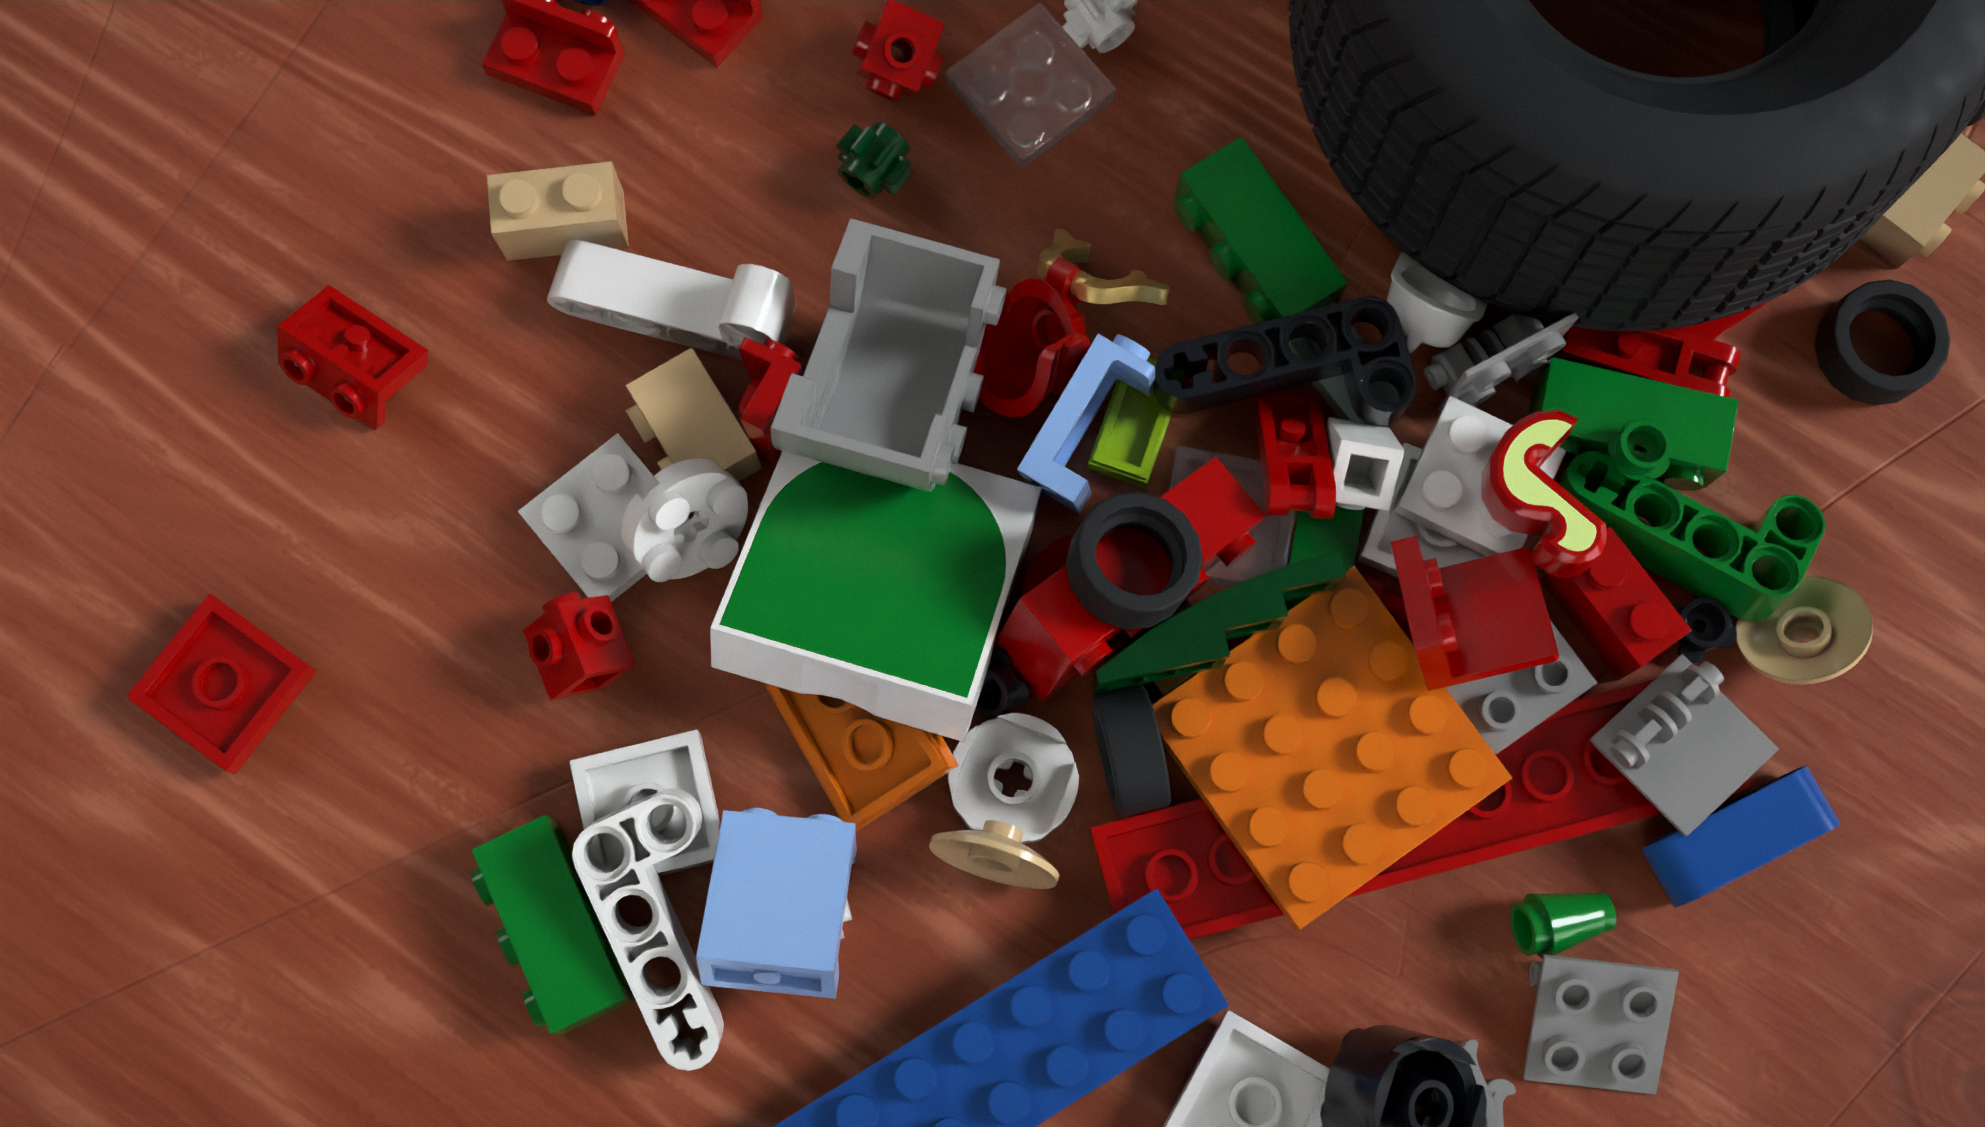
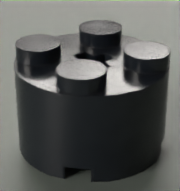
[1320,1025,1487,1127]

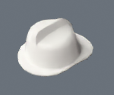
[1387,252,1488,354]

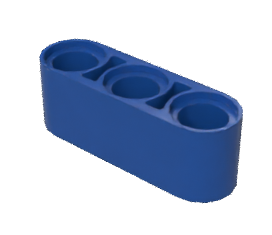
[1641,765,1841,908]

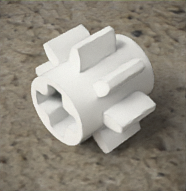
[1062,0,1138,53]

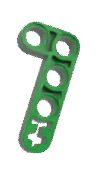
[1557,451,1826,622]

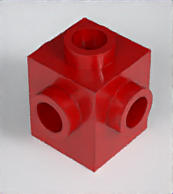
[851,0,946,102]
[523,592,636,701]

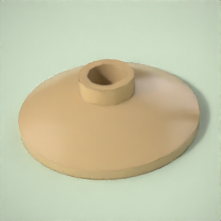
[1736,576,1873,685]
[929,820,1059,889]

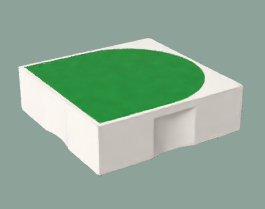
[710,451,1042,742]

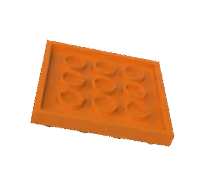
[1152,566,1512,931]

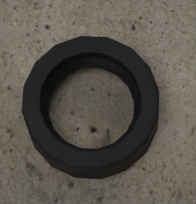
[1815,279,1951,405]
[1066,492,1203,629]
[1091,685,1171,817]

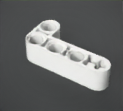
[547,240,797,361]
[572,788,724,1071]

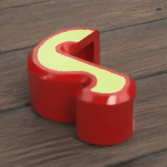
[1481,410,1607,578]

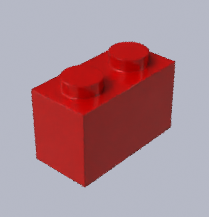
[1540,527,1692,681]

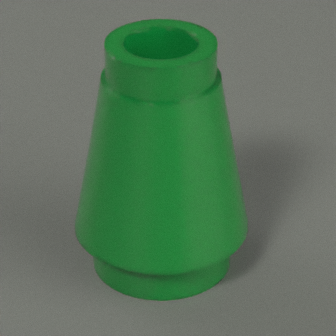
[1510,892,1616,959]

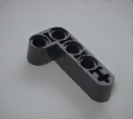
[1154,296,1417,427]

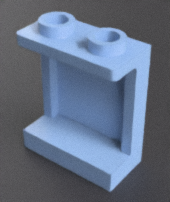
[1017,334,1156,515]
[696,808,857,999]

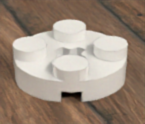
[621,458,748,582]
[948,713,1079,844]

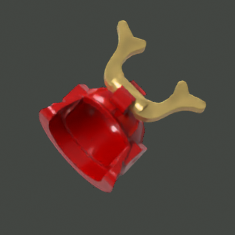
[974,229,1170,418]

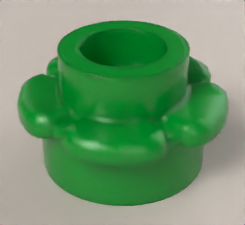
[1608,419,1673,481]

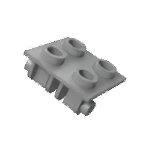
[1423,313,1579,413]
[1445,620,1597,755]
[1589,654,1779,837]
[1522,954,1679,1095]

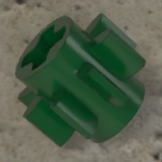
[836,121,912,199]

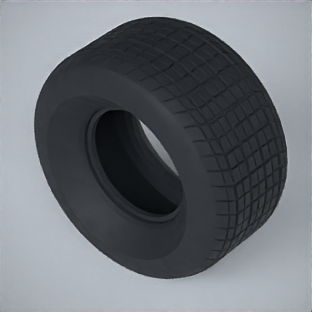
[1289,0,1985,331]

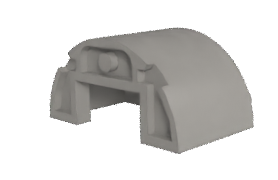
[771,218,1007,492]

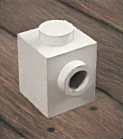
[1325,417,1405,511]

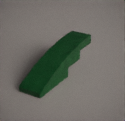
[1091,551,1346,695]

